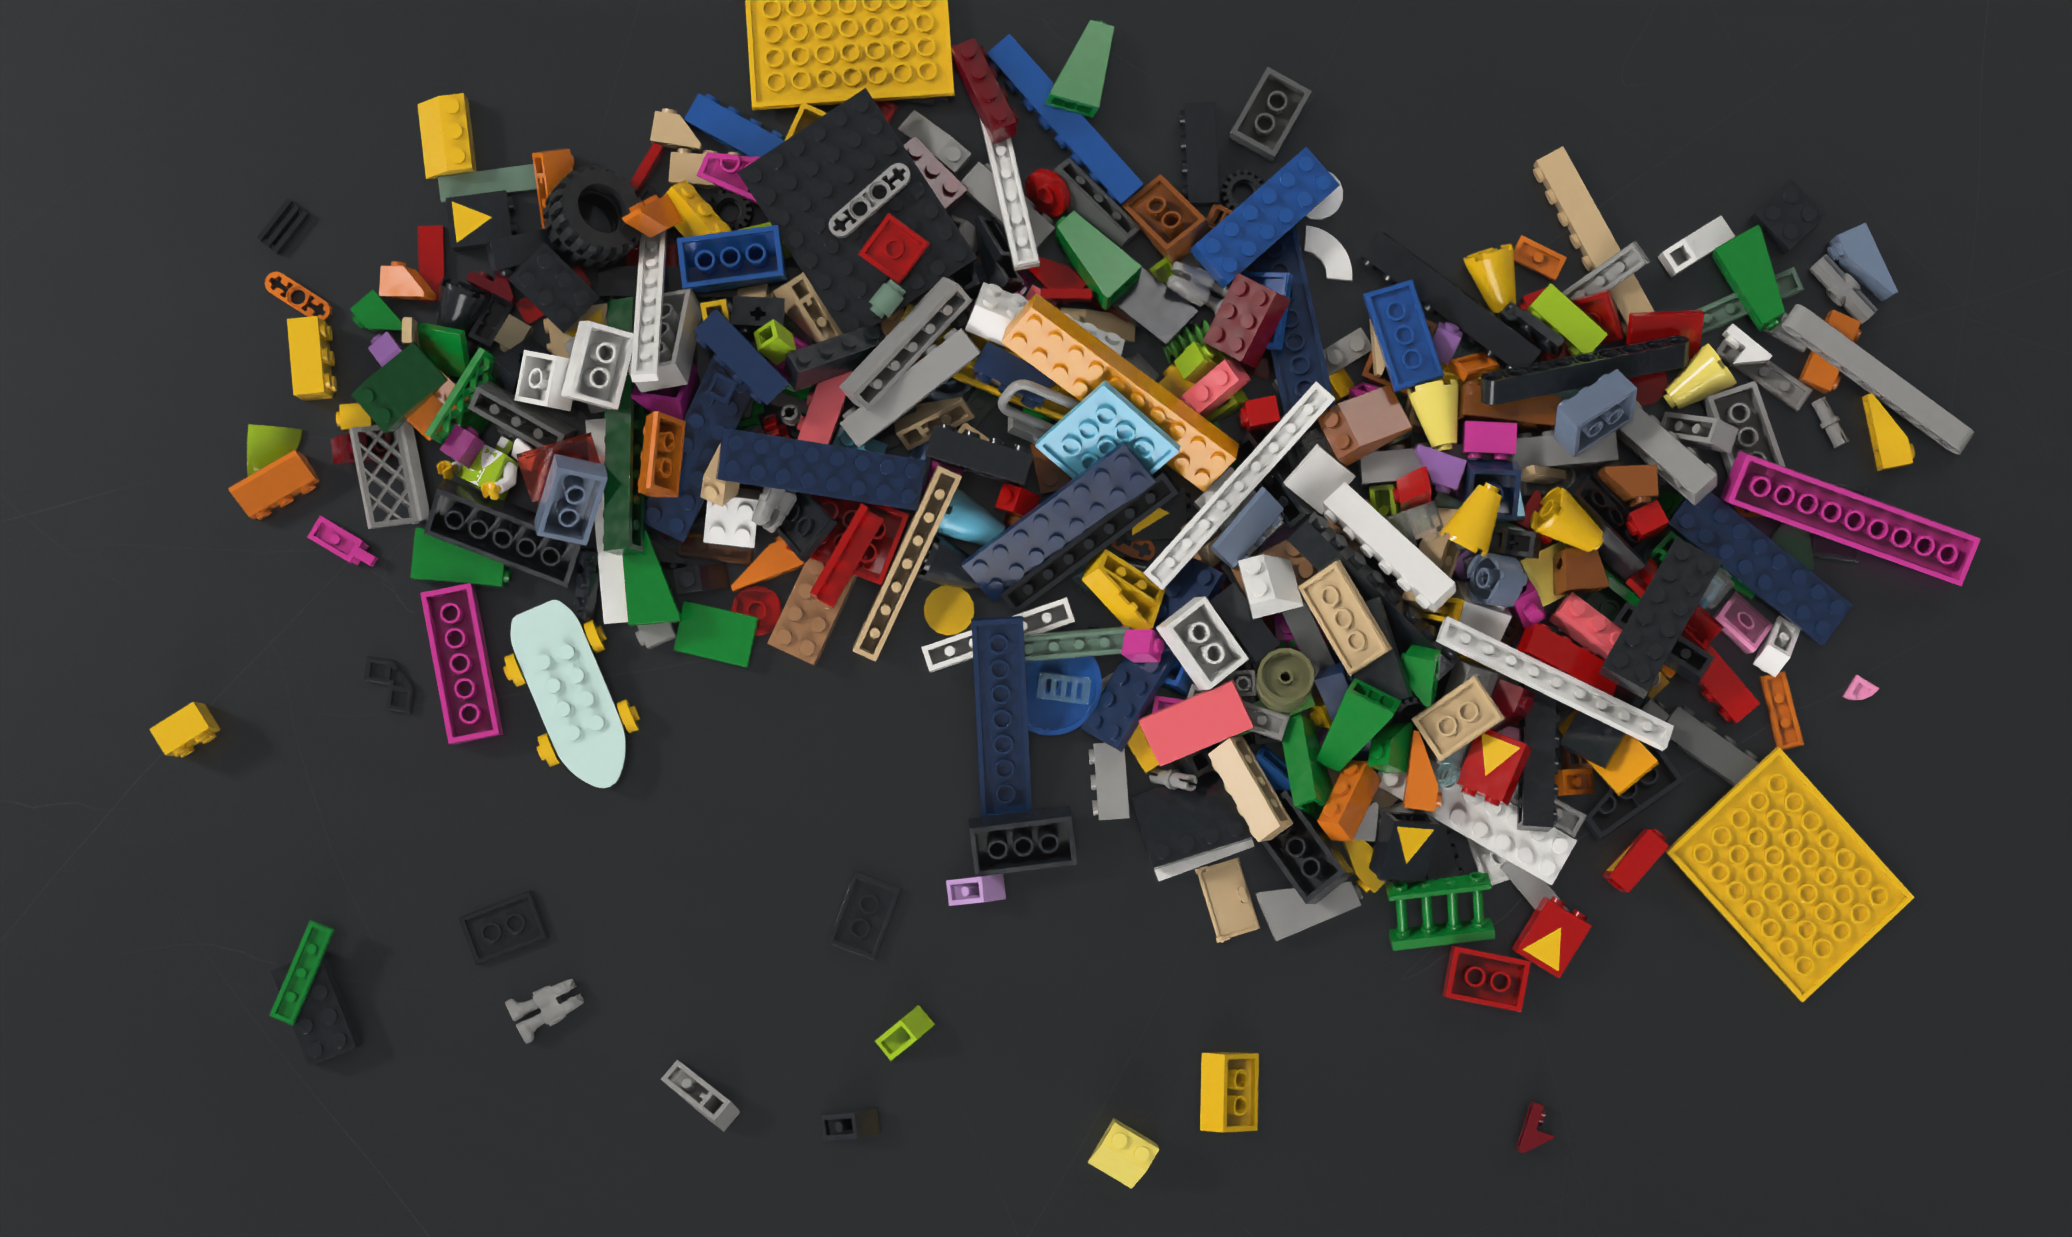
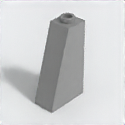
[1255,881,1363,941]

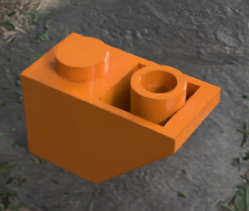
[622,194,682,238]

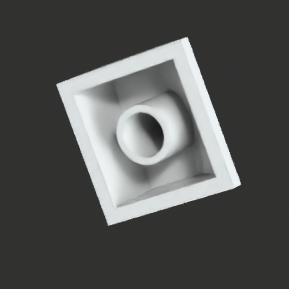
[1238,554,1303,619]

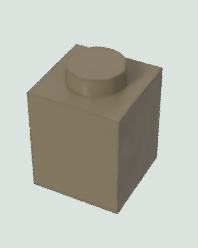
[494,314,534,353]

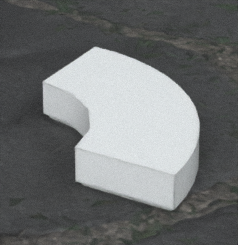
[1303,226,1352,282]

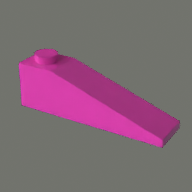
[696,152,760,204]

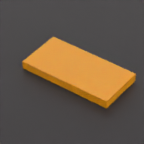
[1558,710,1658,796]

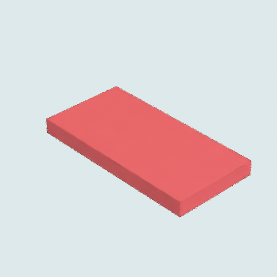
[1139,679,1254,767]

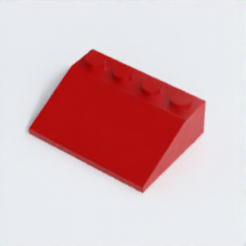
[786,495,910,586]

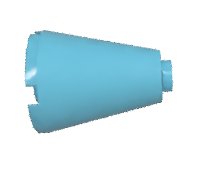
[936,488,1006,545]

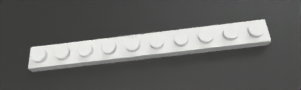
[1144,382,1335,590]
[1436,616,1674,751]

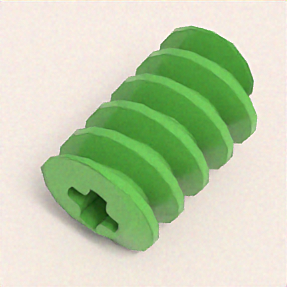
[1163,319,1211,364]

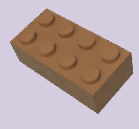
[767,558,857,666]

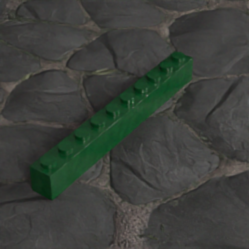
[602,297,646,555]

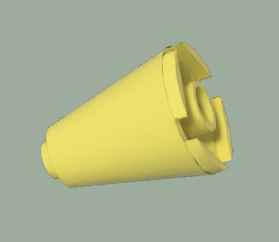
[1663,344,1737,410]
[1407,379,1459,452]

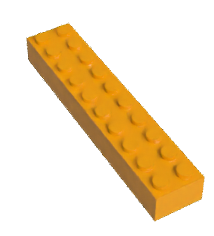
[1001,293,1239,492]

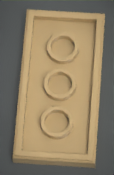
[1298,560,1392,676]

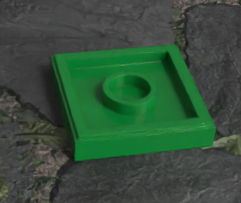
[416,322,470,377]

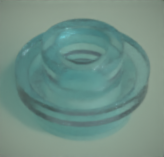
[1436,763,1460,788]

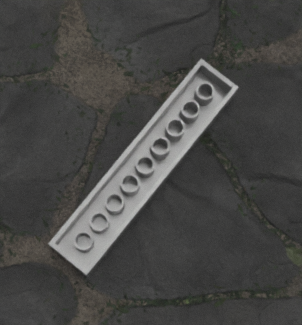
[1356,430,1619,489]

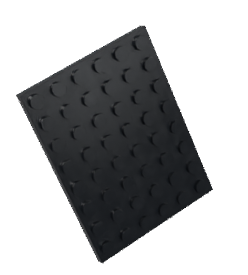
[738,88,977,334]

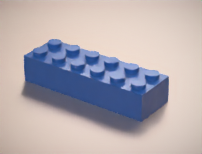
[1189,147,1340,288]

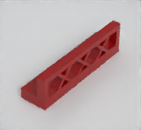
[810,503,884,609]
[1625,558,1723,650]

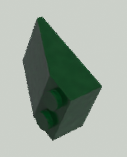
[351,342,448,433]

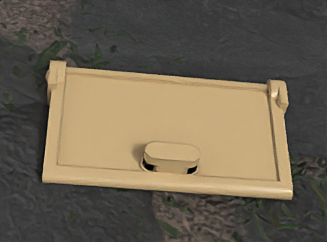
[1195,857,1260,943]

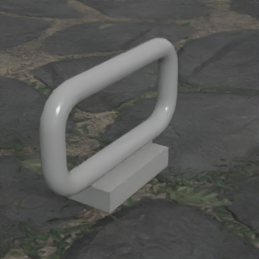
[998,379,1080,444]

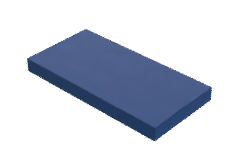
[1363,279,1444,392]

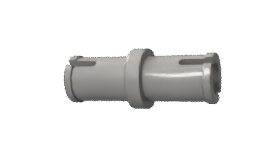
[1811,396,1849,449]
[781,404,802,428]
[1149,767,1197,791]

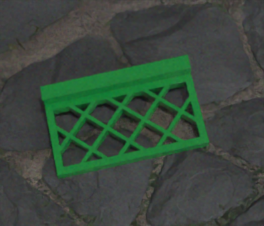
[425,347,508,445]

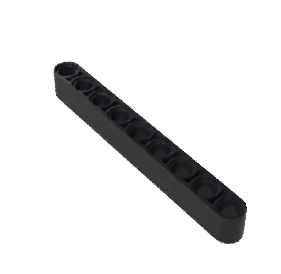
[1481,336,1689,405]

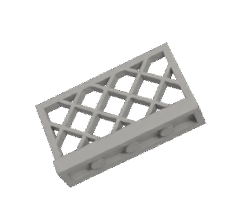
[349,420,430,529]

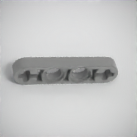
[829,163,911,238]

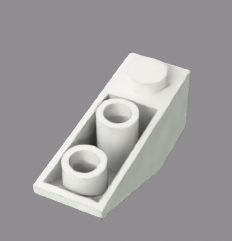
[1658,216,1735,278]

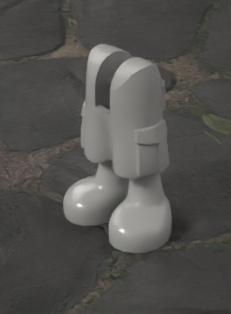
[1166,261,1233,315]
[751,487,797,533]
[505,979,585,1044]

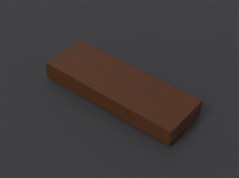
[676,532,755,566]

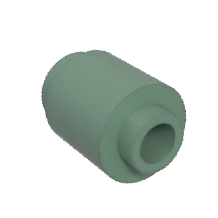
[869,279,906,319]

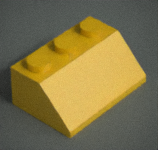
[418,93,477,179]
[1200,1052,1259,1133]

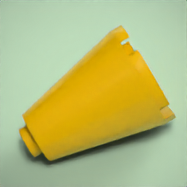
[1463,244,1516,317]
[1439,482,1502,558]
[1530,487,1603,552]

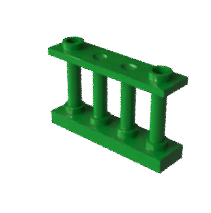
[1385,872,1495,951]

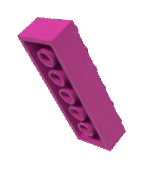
[420,583,504,745]

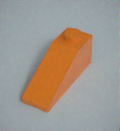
[532,149,574,229]
[731,536,805,592]
[1402,731,1442,812]

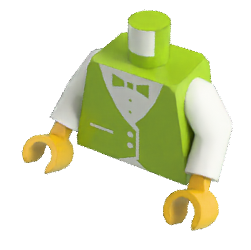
[437,436,518,500]

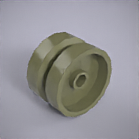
[1256,648,1314,712]

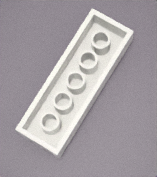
[965,282,1125,356]

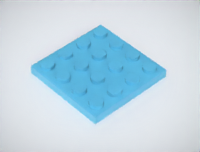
[1035,380,1181,479]

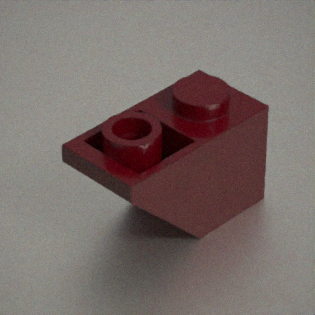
[331,432,392,464]

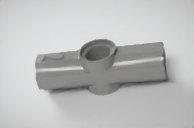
[1809,254,1878,325]

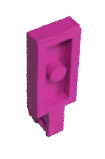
[307,516,378,567]

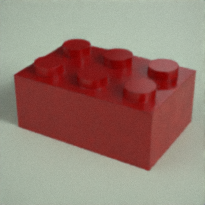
[1442,946,1531,1012]

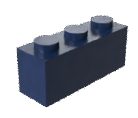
[973,341,1055,409]

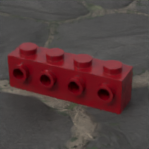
[952,38,1019,144]

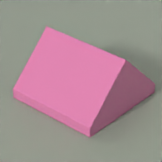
[1712,591,1773,654]

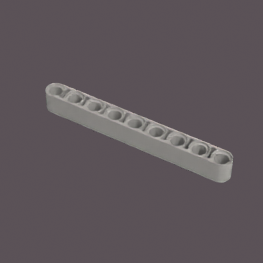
[1782,304,1974,455]

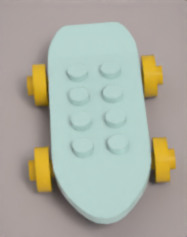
[503,600,640,788]

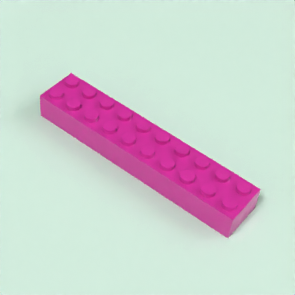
[1720,450,1981,586]

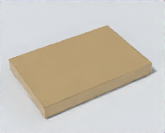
[1412,675,1505,762]

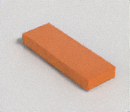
[1759,671,1804,750]

